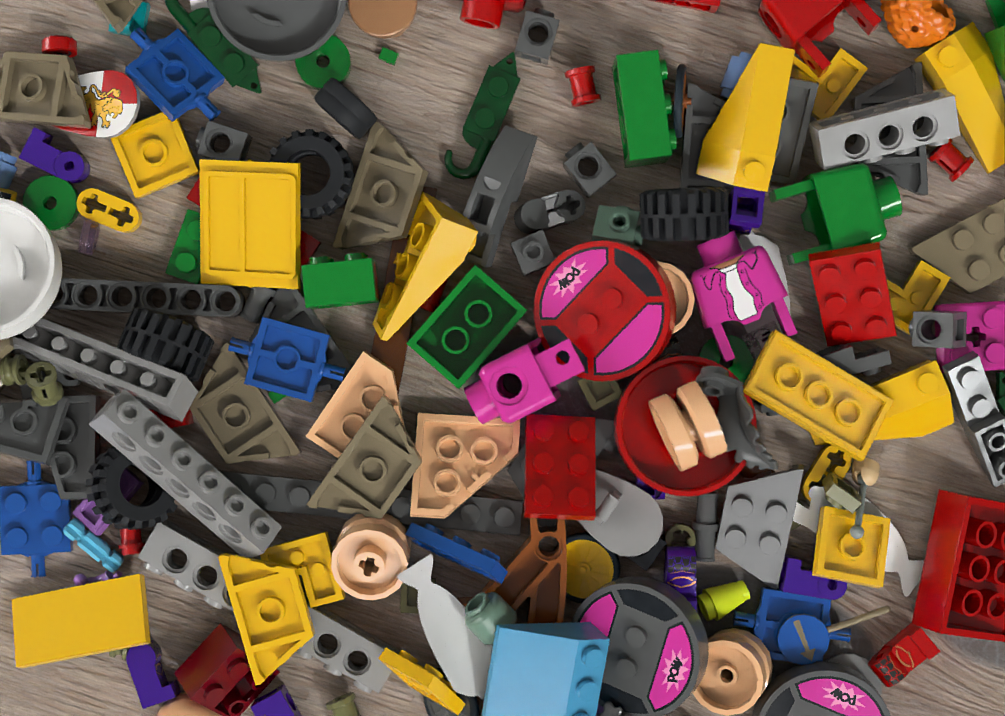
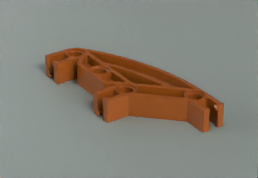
[457,518,567,716]

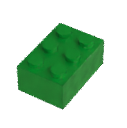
[612,50,677,168]
[406,265,528,389]

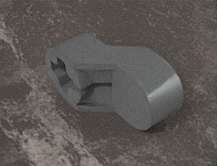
[514,190,586,234]

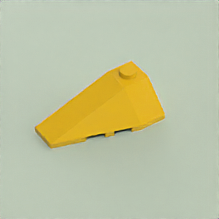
[914,22,1005,174]
[696,43,795,192]
[372,192,478,341]
[809,360,954,445]

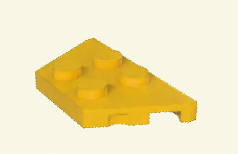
[218,553,315,686]

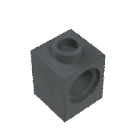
[515,8,560,66]
[196,120,253,161]
[563,142,617,198]
[511,230,555,277]
[909,310,967,348]

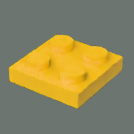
[110,112,199,199]
[812,506,891,588]
[378,647,466,715]

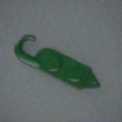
[165,0,262,94]
[444,52,521,180]

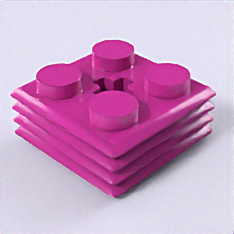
[934,301,1005,373]

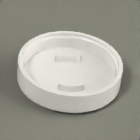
[0,198,62,340]

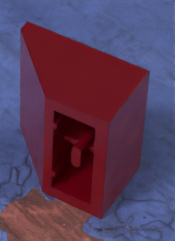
[174,623,280,716]

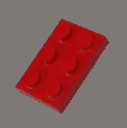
[809,242,897,347]
[524,414,596,521]

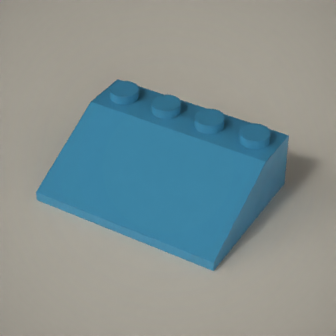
[481,622,610,716]

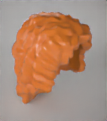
[880,0,956,49]

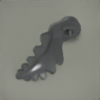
[696,366,779,470]

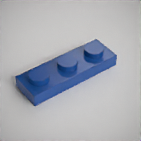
[405,523,508,584]

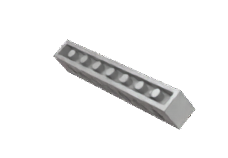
[138,519,400,693]

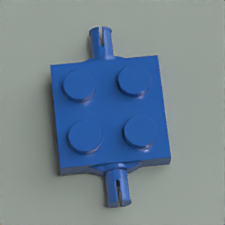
[125,27,225,122]
[228,317,346,402]
[0,461,73,577]
[733,587,851,662]

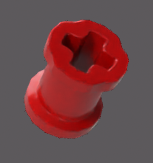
[565,65,602,107]
[927,138,974,182]

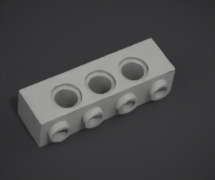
[809,88,960,170]

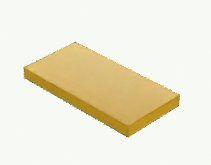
[743,330,894,461]
[11,574,151,668]

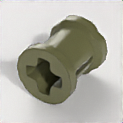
[25,361,64,407]
[326,692,360,716]

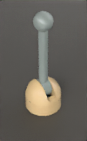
[850,458,880,539]

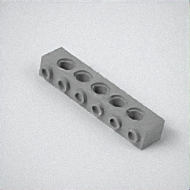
[11,318,198,422]
[88,389,282,558]

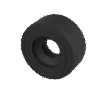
[314,78,377,139]

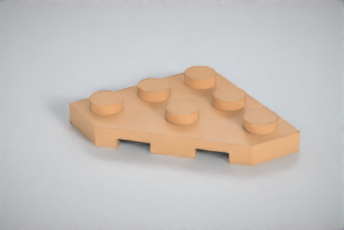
[305,350,405,459]
[410,413,520,519]

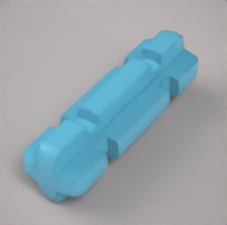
[63,518,124,573]

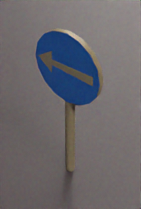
[777,606,891,665]

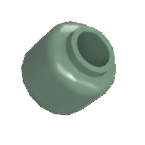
[465,592,517,645]

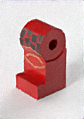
[868,622,941,687]

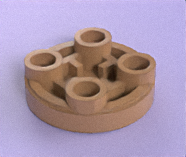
[348,0,417,39]

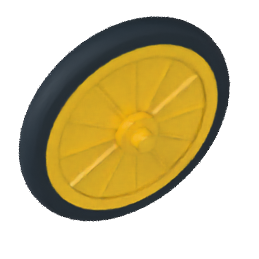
[553,533,620,603]

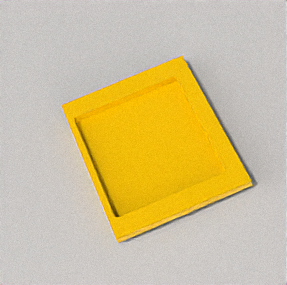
[199,159,301,289]

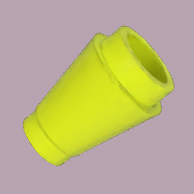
[696,580,750,621]

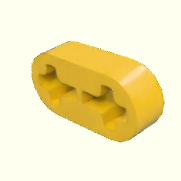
[76,188,142,233]
[801,444,852,502]

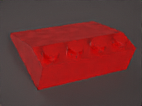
[911,489,1005,642]

